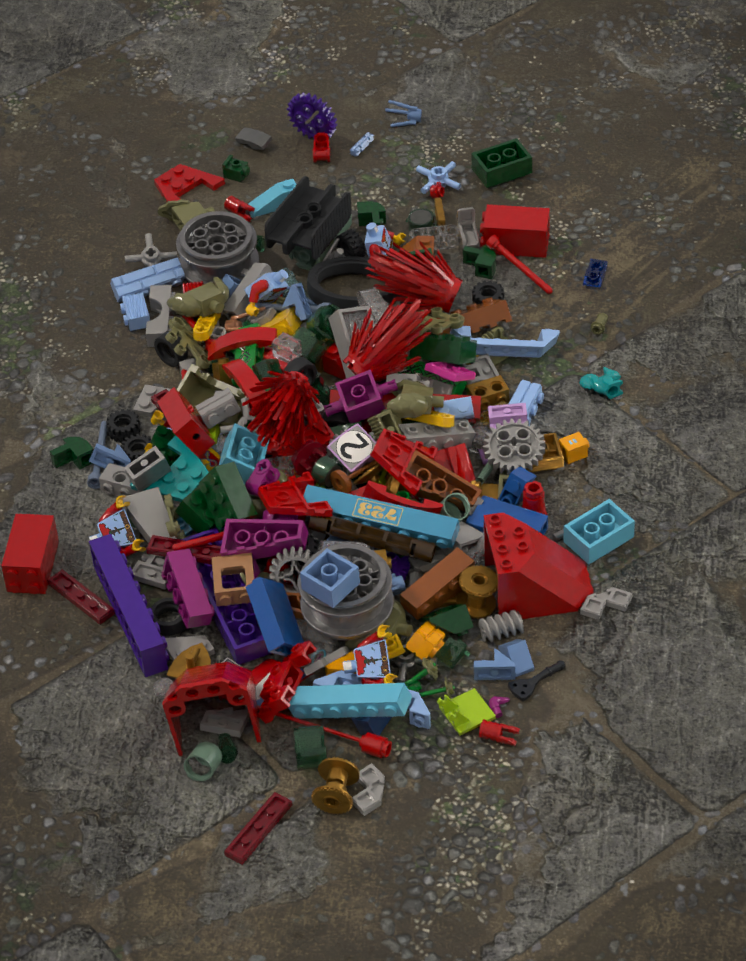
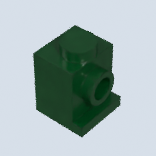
[222,155,250,182]

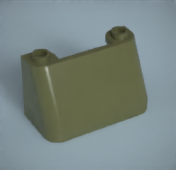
[177,364,251,435]

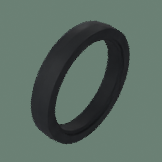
[307,256,400,313]

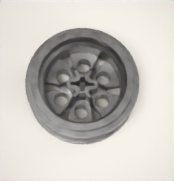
[176,211,259,284]
[298,543,394,640]

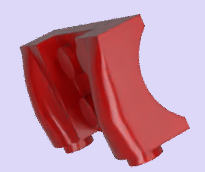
[409,443,476,501]

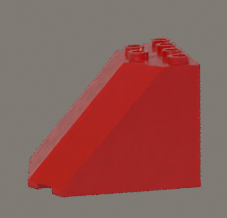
[483,513,594,619]
[162,662,261,756]

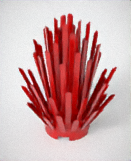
[365,242,463,313]
[343,297,433,382]
[242,371,321,448]

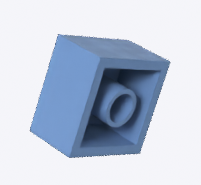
[300,548,360,608]

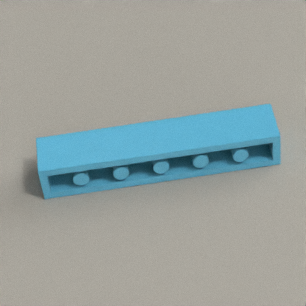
[289,683,412,719]

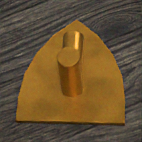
[167,643,211,679]

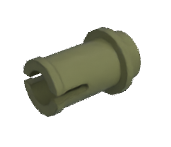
[591,313,608,335]

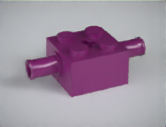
[323,370,398,423]

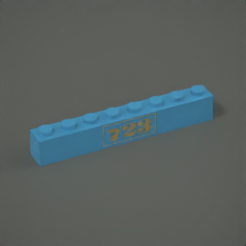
[303,484,460,549]

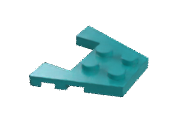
[130,435,209,502]

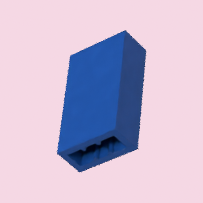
[466,495,548,535]
[246,577,304,656]

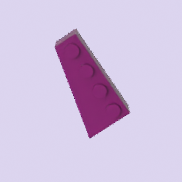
[220,519,308,560]
[161,549,214,628]

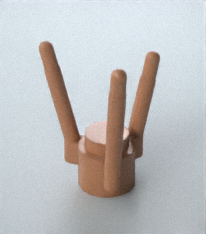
[225,307,266,333]

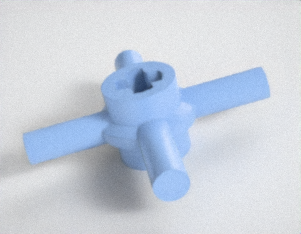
[416,161,461,194]

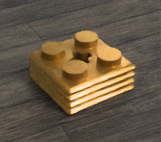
[523,433,564,473]

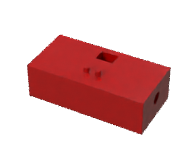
[157,387,216,458]

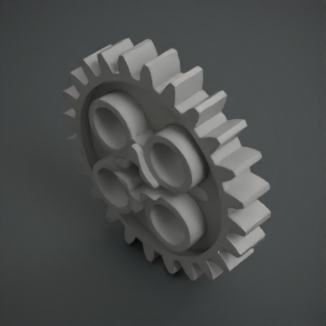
[483,418,545,475]

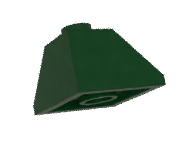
[418,604,474,636]

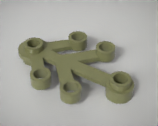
[413,307,465,336]
[165,316,212,371]
[164,493,186,539]

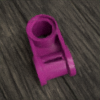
[245,459,280,497]

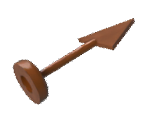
[330,460,378,494]

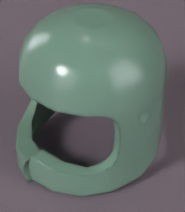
[439,493,470,522]
[183,741,222,781]

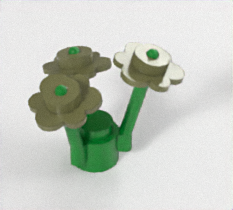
[403,657,455,699]

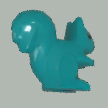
[579,367,623,399]

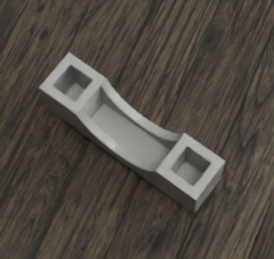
[146,285,176,347]

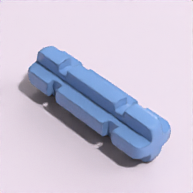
[350,132,374,157]

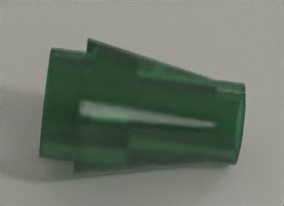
[218,733,238,764]

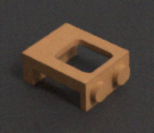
[212,553,254,606]

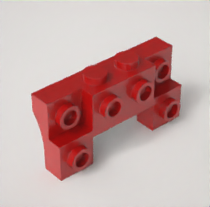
[258,641,317,724]

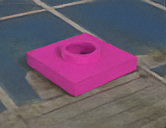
[424,362,476,382]

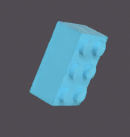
[218,423,269,484]
[563,499,635,564]

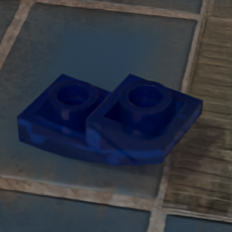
[583,259,608,288]

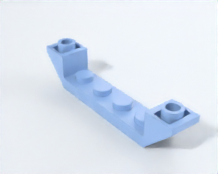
[450,326,560,358]
[313,670,431,729]

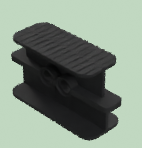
[264,176,352,260]

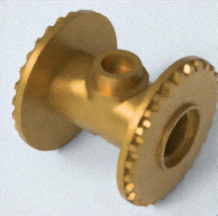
[456,565,498,619]
[311,757,360,814]

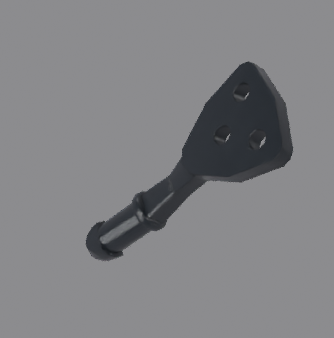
[508,660,566,701]

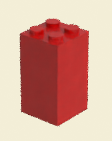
[480,205,550,258]
[1,514,59,594]

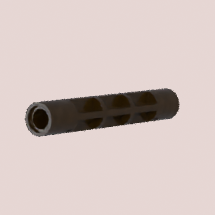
[309,515,436,563]

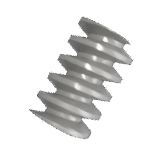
[479,610,524,642]

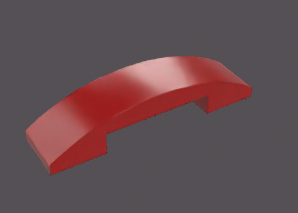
[207,327,277,361]
[222,359,266,415]
[362,480,443,514]

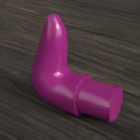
[489,696,510,718]

